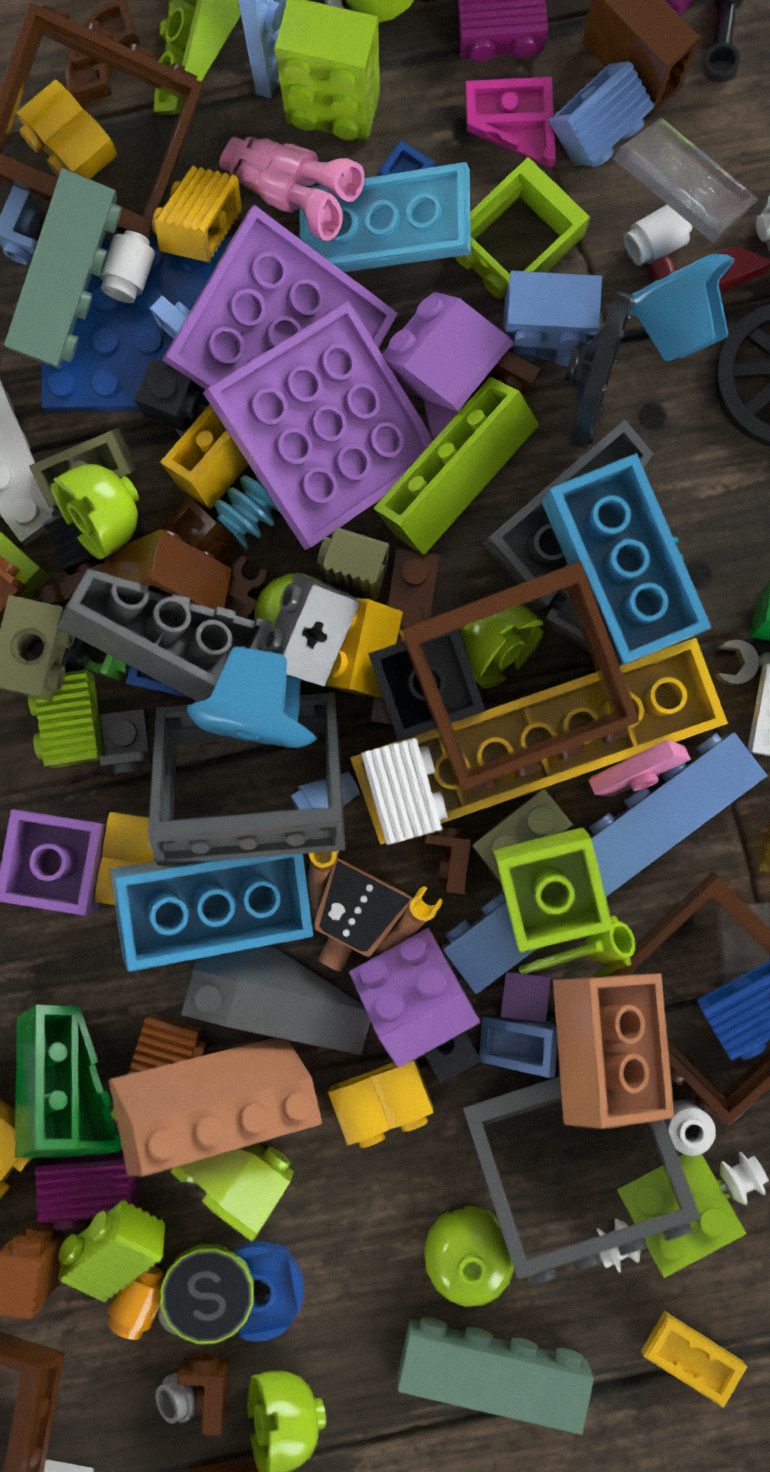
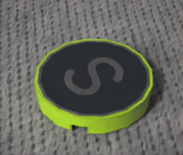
[161,1244,254,1344]

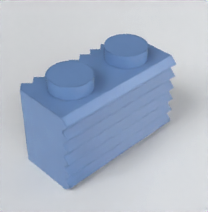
[549,61,654,167]

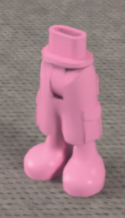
[219,137,364,241]

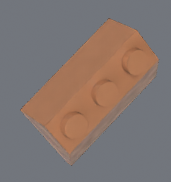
[553,973,674,1129]

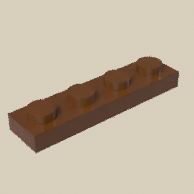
[371,548,440,726]

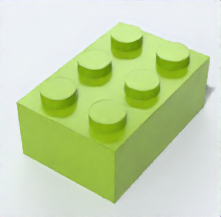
[275,0,380,141]

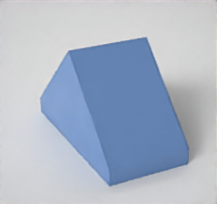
[479,1016,558,1078]

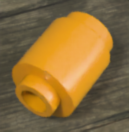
[107,1265,164,1340]

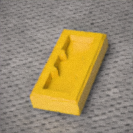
[641,1311,747,1408]

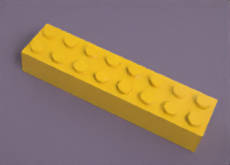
[351,638,728,845]

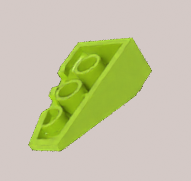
[153,0,241,115]
[111,1109,294,1241]

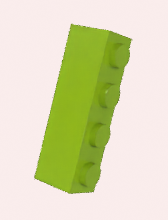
[373,377,539,556]

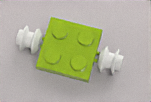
[596,1152,769,1278]

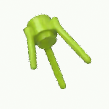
[519,916,635,977]

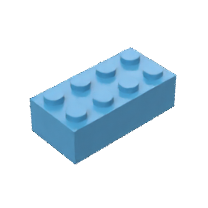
[542,453,712,667]
[110,854,313,972]

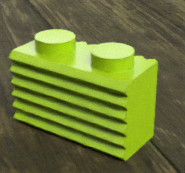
[28,669,104,768]
[58,1200,165,1303]

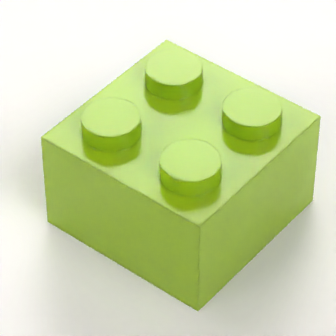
[493,827,613,952]

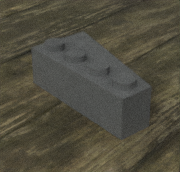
[481,419,654,610]
[57,569,273,702]

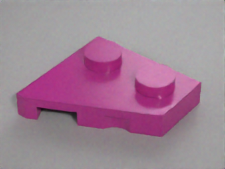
[465,77,556,167]

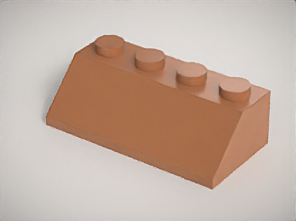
[109,1037,322,1176]

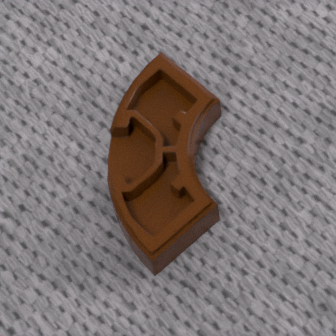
[65,0,140,105]

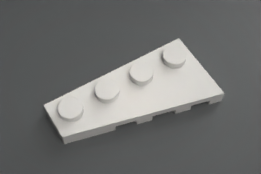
[0,379,56,546]

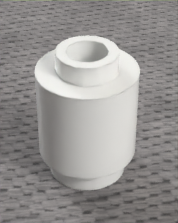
[624,203,692,266]
[100,230,156,303]
[664,1100,716,1156]

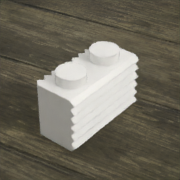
[361,738,448,845]

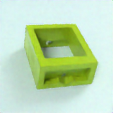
[455,157,590,299]

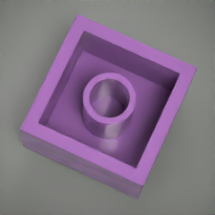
[0,809,107,915]
[349,927,480,1068]

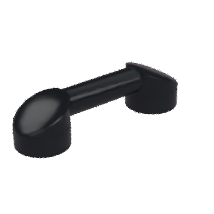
[703,0,744,83]

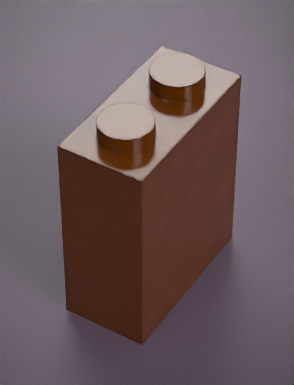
[582,0,700,115]

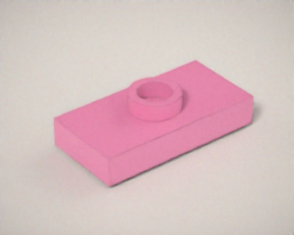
[589,740,691,797]

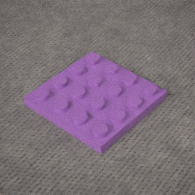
[162,205,398,390]
[203,301,434,550]

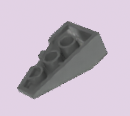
[181,944,370,1055]

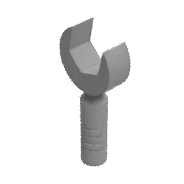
[714,640,770,686]

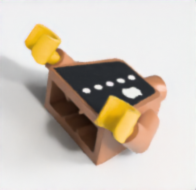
[306,851,443,972]

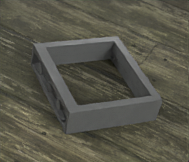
[148,692,346,866]
[463,1076,701,1286]

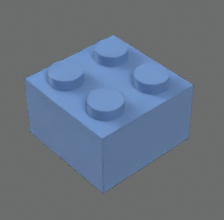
[502,271,602,366]

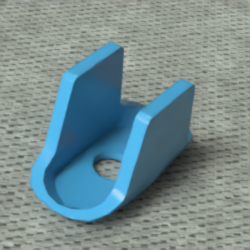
[629,253,735,361]
[187,647,317,748]

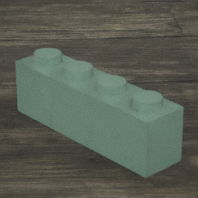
[4,168,122,370]
[398,1317,594,1435]

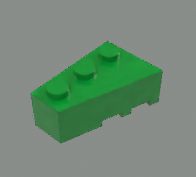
[15,1005,122,1158]

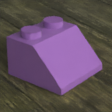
[382,292,513,411]

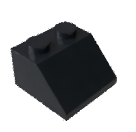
[368,629,485,741]

